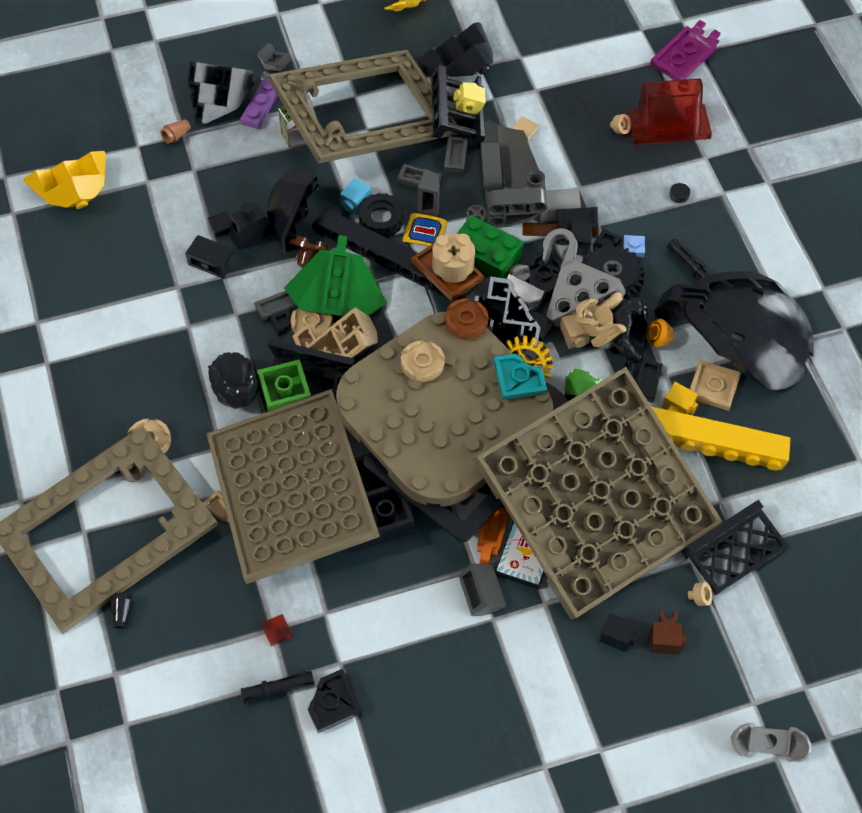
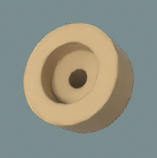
[610,114,631,134]
[688,582,712,606]

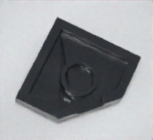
[529,250,562,299]
[308,669,362,733]

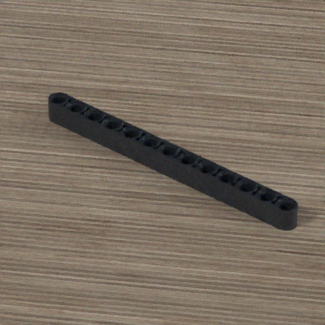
[312,209,553,342]

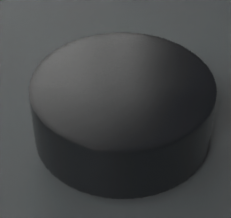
[669,183,690,203]

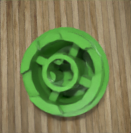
[564,369,604,400]

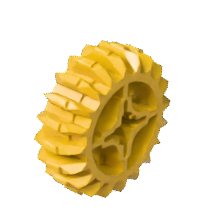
[507,336,553,383]

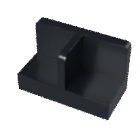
[185,235,234,279]

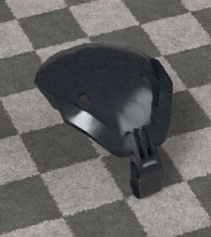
[655,271,814,390]

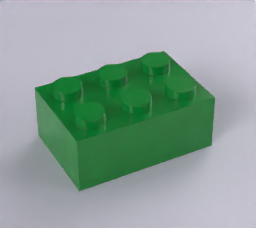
[456,215,524,279]

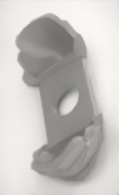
[731,723,812,762]

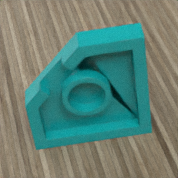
[493,354,547,400]

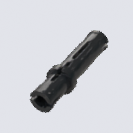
[667,238,711,280]
[240,671,315,703]

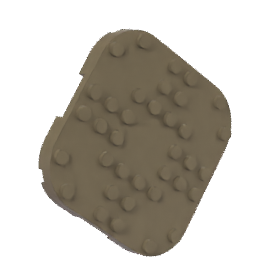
[336,312,553,506]

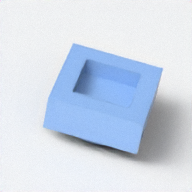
[623,235,645,258]

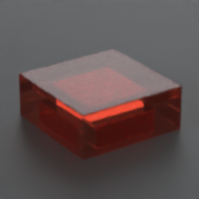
[261,614,292,646]

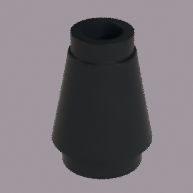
[110,593,134,629]

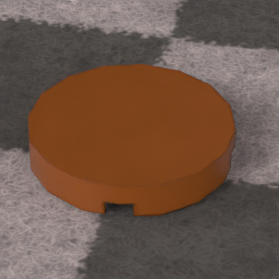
[444,299,488,339]

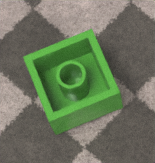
[257,359,311,412]

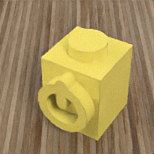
[453,82,485,115]

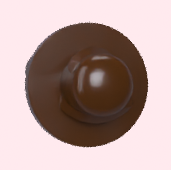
[290,236,332,268]

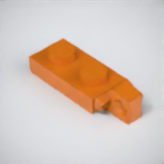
[477,507,510,565]

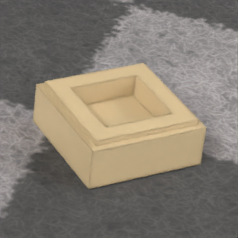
[512,116,539,141]

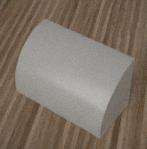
[539,188,581,223]

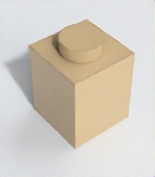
[560,313,590,349]

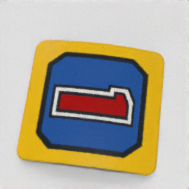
[402,213,448,246]

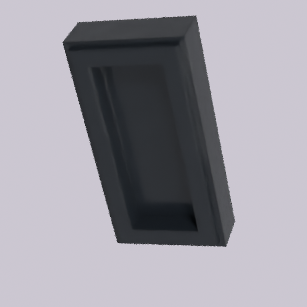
[556,207,599,229]
[636,359,663,403]

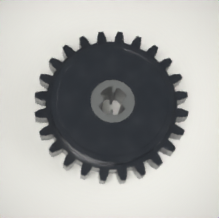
[579,244,645,302]

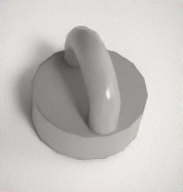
[509,264,530,282]
[538,342,560,364]

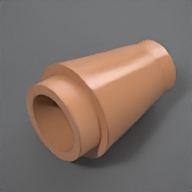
[160,119,191,144]

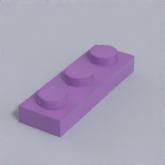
[240,78,277,130]

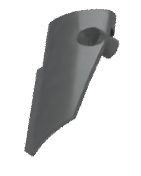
[480,120,547,228]

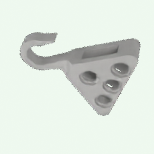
[543,228,626,327]

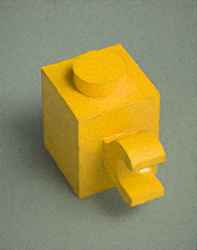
[662,382,698,415]

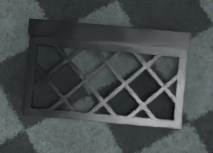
[267,338,356,381]
[682,499,789,595]

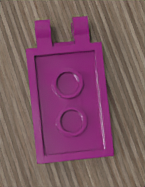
[650,20,721,84]

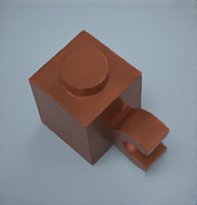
[650,610,686,655]

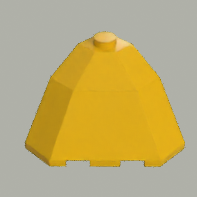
[23,151,106,209]

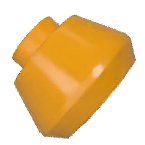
[646,319,674,348]

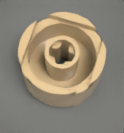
[432,233,475,283]

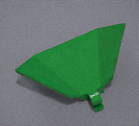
[284,235,387,317]

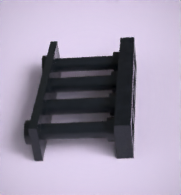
[431,65,486,148]

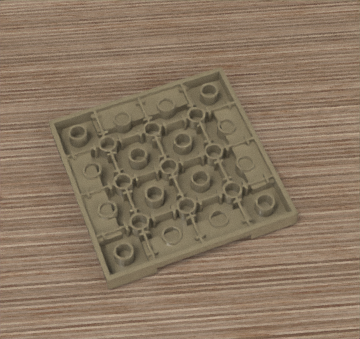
[473,367,723,620]

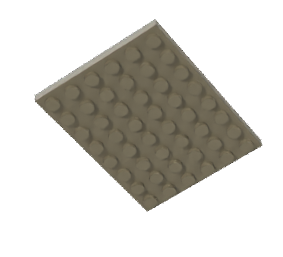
[207,389,380,584]

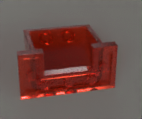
[627,78,712,145]

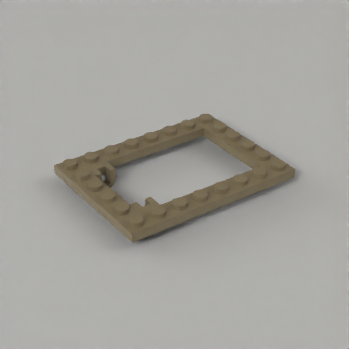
[268,50,459,164]
[0,426,218,634]

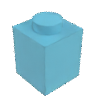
[340,178,371,215]

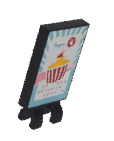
[495,521,545,590]

